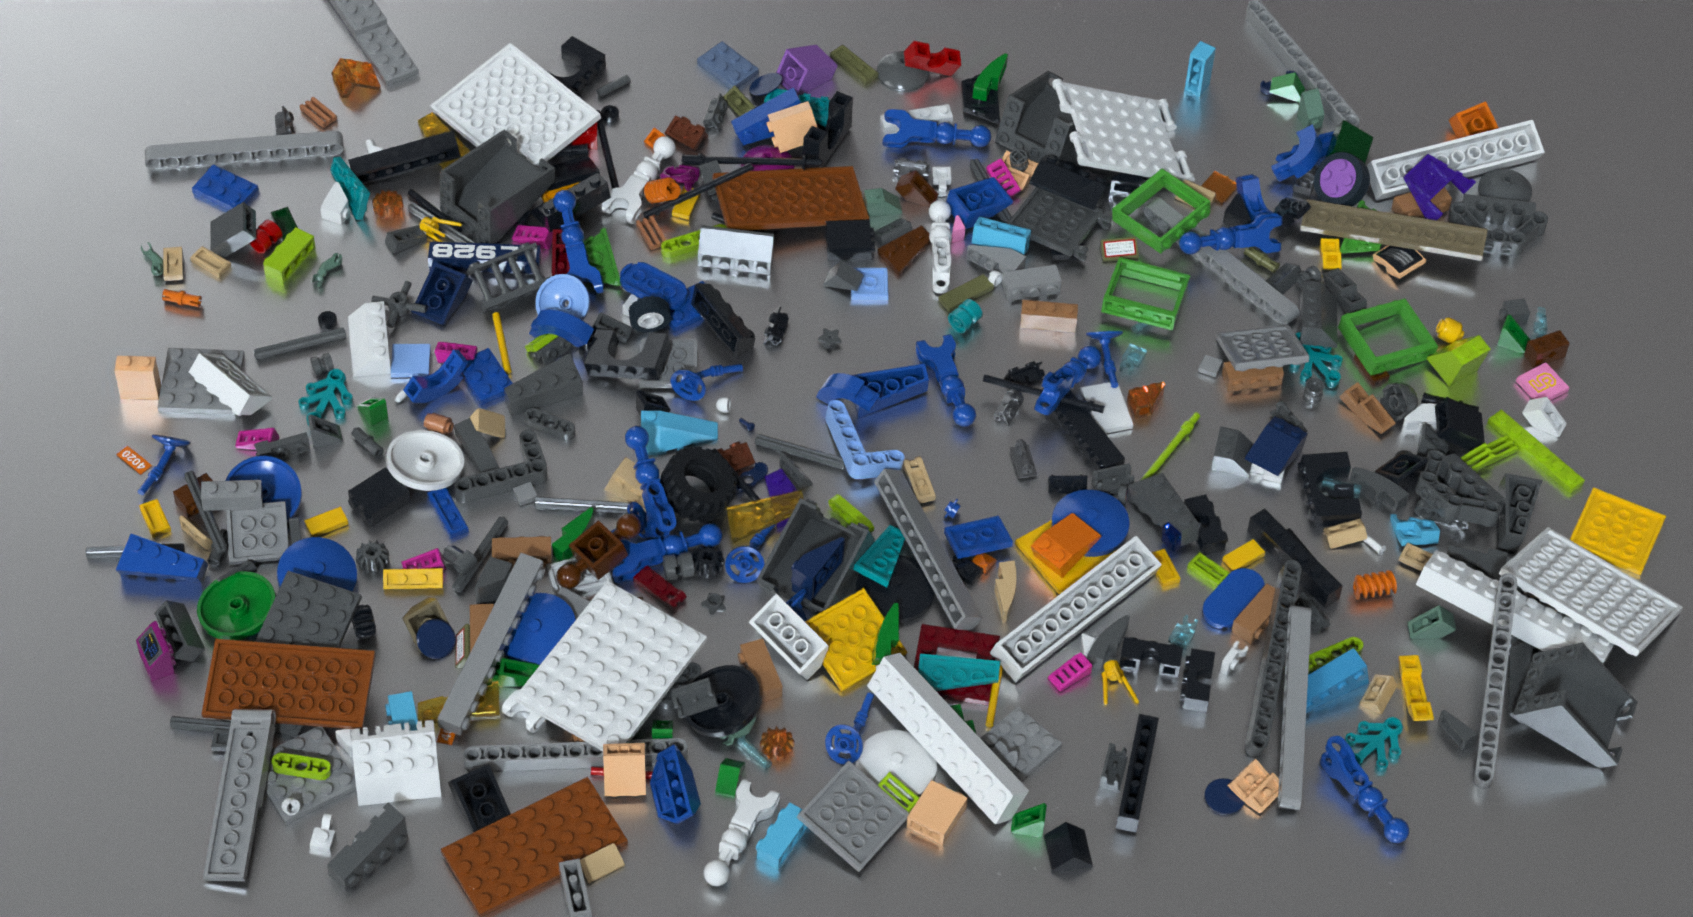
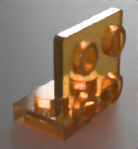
[331,58,381,99]

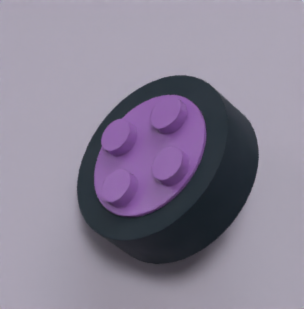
[1314,152,1370,207]

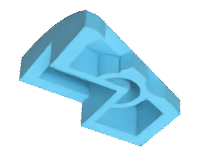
[1390,514,1440,546]

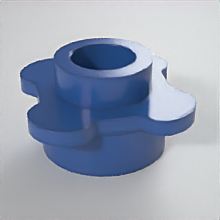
[944,499,961,518]

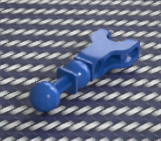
[882,109,992,149]
[553,190,605,294]
[1179,213,1283,255]
[916,334,976,427]
[1034,346,1101,415]
[625,426,676,540]
[612,523,723,584]
[1320,736,1409,844]

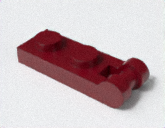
[633,566,687,611]

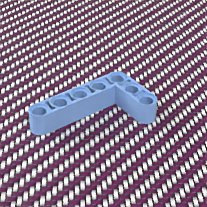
[825,400,905,479]

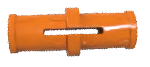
[162,289,202,308]

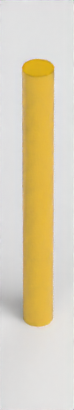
[492,312,512,374]
[985,665,1003,728]

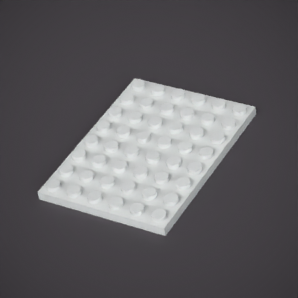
[430,43,601,168]
[1499,527,1683,657]
[515,581,707,751]

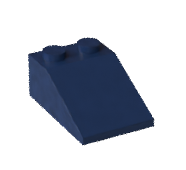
[411,262,473,326]
[1245,417,1308,476]
[791,537,845,602]

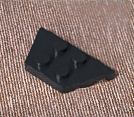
[961,74,1000,124]

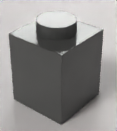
[1499,298,1530,325]

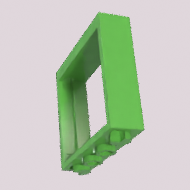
[1112,169,1210,254]
[1101,257,1190,331]
[1338,298,1438,376]

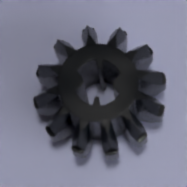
[692,545,725,579]
[352,604,376,639]

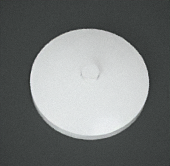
[386,430,464,491]
[855,730,937,804]

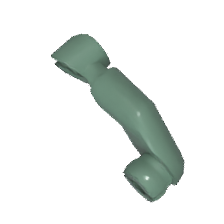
[141,242,163,276]
[312,253,342,287]
[719,716,757,745]

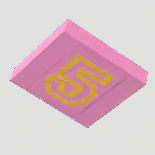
[1516,362,1570,401]

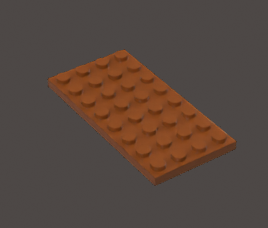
[712,166,869,230]
[201,639,376,730]
[441,777,628,917]

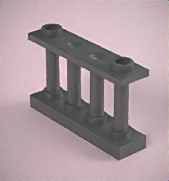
[466,242,551,313]

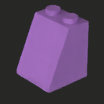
[776,45,838,95]

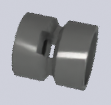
[663,551,694,581]

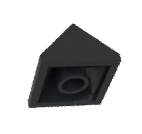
[1375,451,1428,488]
[1044,822,1093,873]

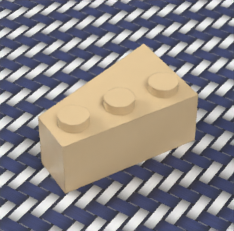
[604,457,656,509]

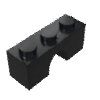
[1184,494,1228,555]
[1119,637,1183,678]
[1180,648,1215,713]

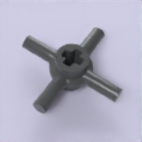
[371,281,427,328]

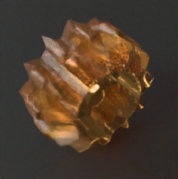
[372,189,404,220]
[760,725,795,761]

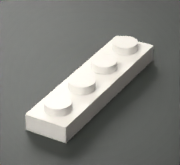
[880,104,953,133]

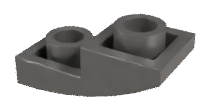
[1293,165,1318,196]

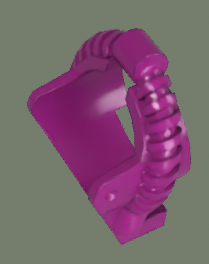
[660,165,700,191]

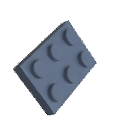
[697,41,759,89]

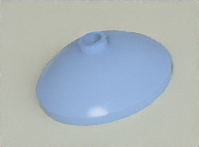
[535,274,590,321]

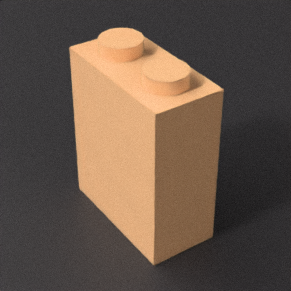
[766,101,817,153]
[114,356,161,400]
[603,743,646,797]
[907,780,967,845]

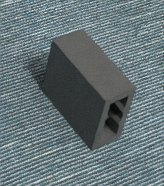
[210,202,256,258]

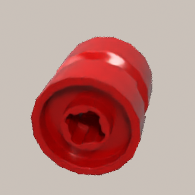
[249,219,283,254]

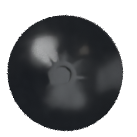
[856,555,935,624]
[685,665,762,737]

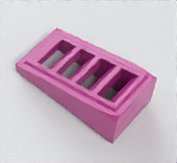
[986,159,1021,197]
[512,225,553,250]
[435,342,478,363]
[235,428,279,450]
[402,548,447,571]
[1048,652,1092,692]

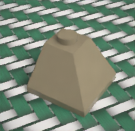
[402,597,450,653]

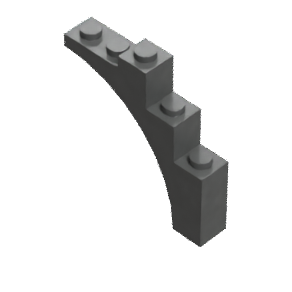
[1447,545,1539,645]

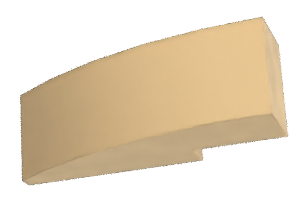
[994,560,1017,623]

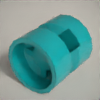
[948,299,983,333]

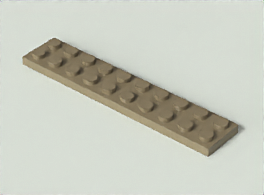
[1300,199,1488,261]

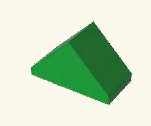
[1269,72,1305,103]
[1497,315,1530,354]
[356,397,388,426]
[652,720,673,739]
[715,758,745,798]
[1011,803,1047,837]

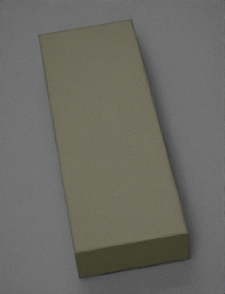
[830,44,879,86]
[938,274,994,312]

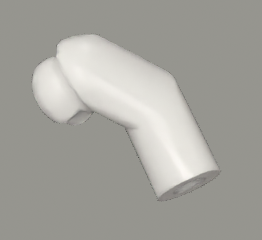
[366,139,384,154]

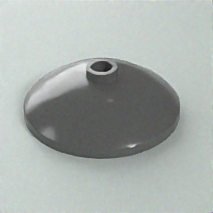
[877,51,929,92]
[1478,169,1532,202]

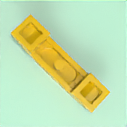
[1398,655,1434,721]

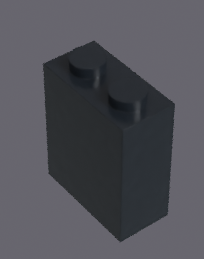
[826,220,875,261]
[1435,397,1485,451]
[348,467,410,526]

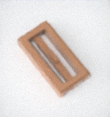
[300,97,337,129]
[636,215,667,250]

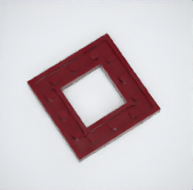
[914,624,1000,706]

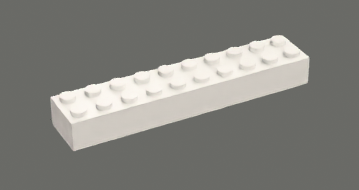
[1367,120,1545,201]
[990,536,1162,682]
[1416,550,1614,665]
[867,653,1029,825]

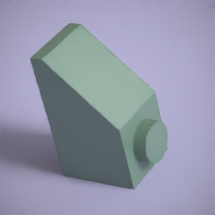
[1297,88,1325,129]
[863,188,902,217]
[1407,605,1456,640]

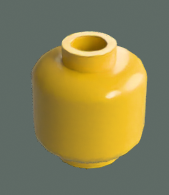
[1435,317,1464,344]

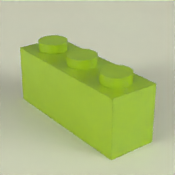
[263,227,315,284]

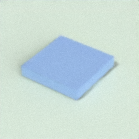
[851,268,888,300]
[391,344,431,378]

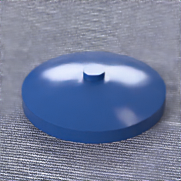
[225,456,302,523]
[1051,490,1130,557]
[277,537,357,592]
[503,593,576,665]

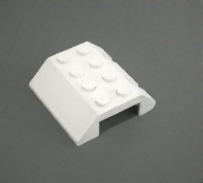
[351,720,441,807]

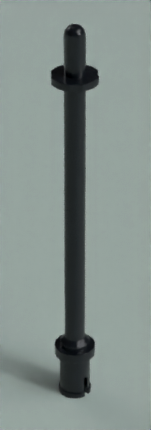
[682,153,823,170]

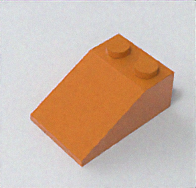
[1449,101,1499,139]
[1031,513,1102,578]

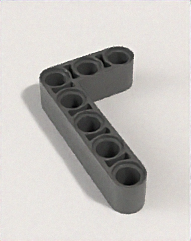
[455,430,548,503]

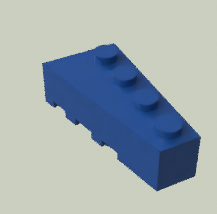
[116,534,208,582]

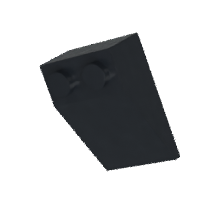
[448,764,511,833]

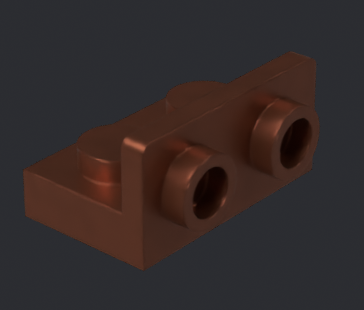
[664,115,708,151]
[717,441,755,471]

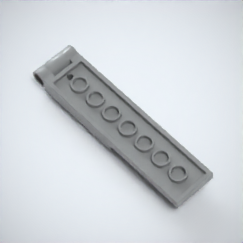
[329,0,419,86]
[203,709,276,881]

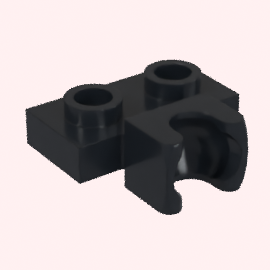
[1273,197,1311,229]

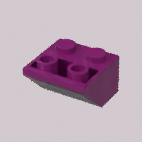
[136,621,176,682]

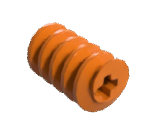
[644,177,681,204]
[1353,570,1397,600]

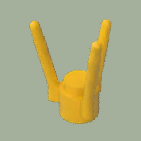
[420,217,462,242]
[1101,660,1139,705]

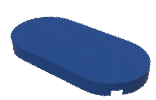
[620,262,688,310]
[1202,568,1265,629]

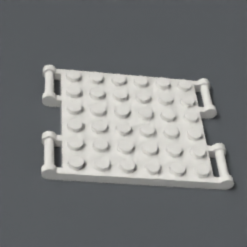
[1052,79,1195,182]

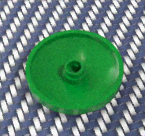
[197,571,276,640]

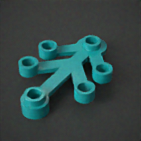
[1290,332,1343,387]
[298,369,353,426]
[1345,717,1403,772]

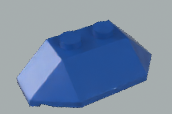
[650,745,701,824]

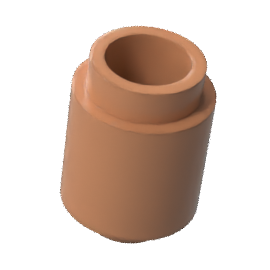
[424,413,454,436]

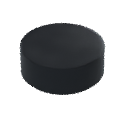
[601,105,619,123]
[318,311,337,330]

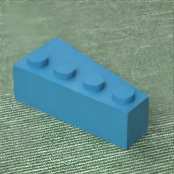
[1306,648,1369,713]

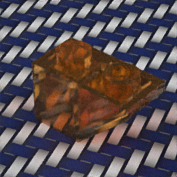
[1127,382,1165,419]

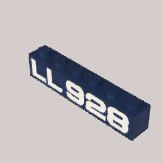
[428,242,541,274]

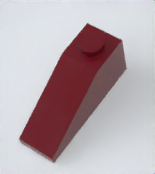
[552,229,570,276]

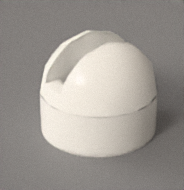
[988,270,1002,287]
[716,397,731,413]
[281,798,300,815]

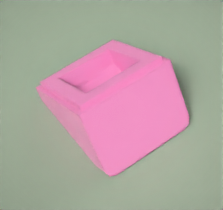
[951,215,965,243]

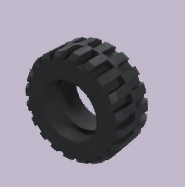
[660,446,737,522]

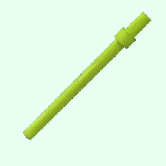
[1140,412,1201,480]

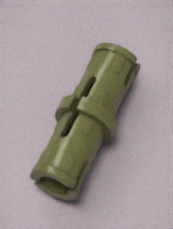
[1244,247,1280,273]

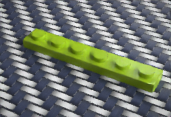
[1487,409,1585,494]

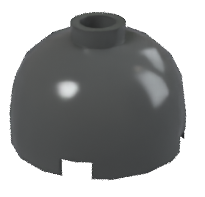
[1380,382,1418,421]

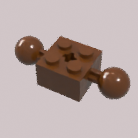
[556,514,641,589]

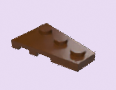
[877,225,931,276]

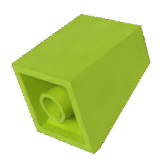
[1427,335,1491,387]

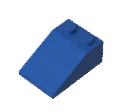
[946,177,1013,229]

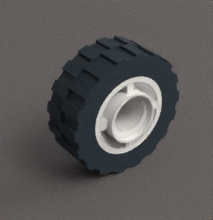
[628,296,671,333]

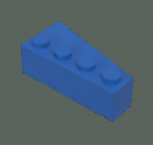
[731,87,803,146]
[852,364,929,419]

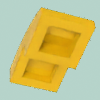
[1320,238,1342,270]

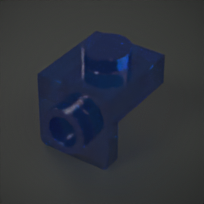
[1161,522,1187,552]

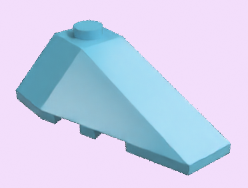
[641,411,718,455]

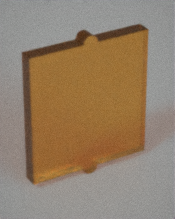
[1201,171,1237,205]

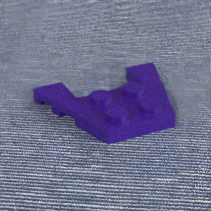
[1403,154,1476,221]

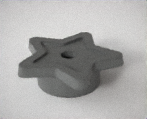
[817,328,842,348]
[701,592,726,615]

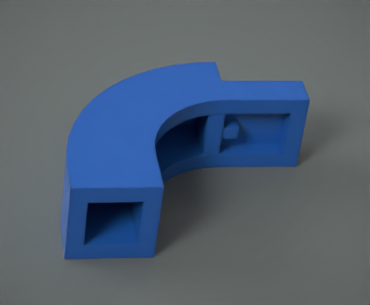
[1271,124,1322,182]
[1236,174,1273,223]
[529,310,594,347]
[403,349,469,403]
[816,373,880,412]

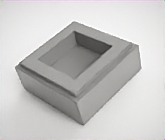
[1198,354,1223,378]
[513,482,538,506]

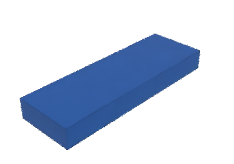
[427,488,469,539]

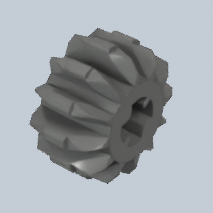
[356,540,389,573]

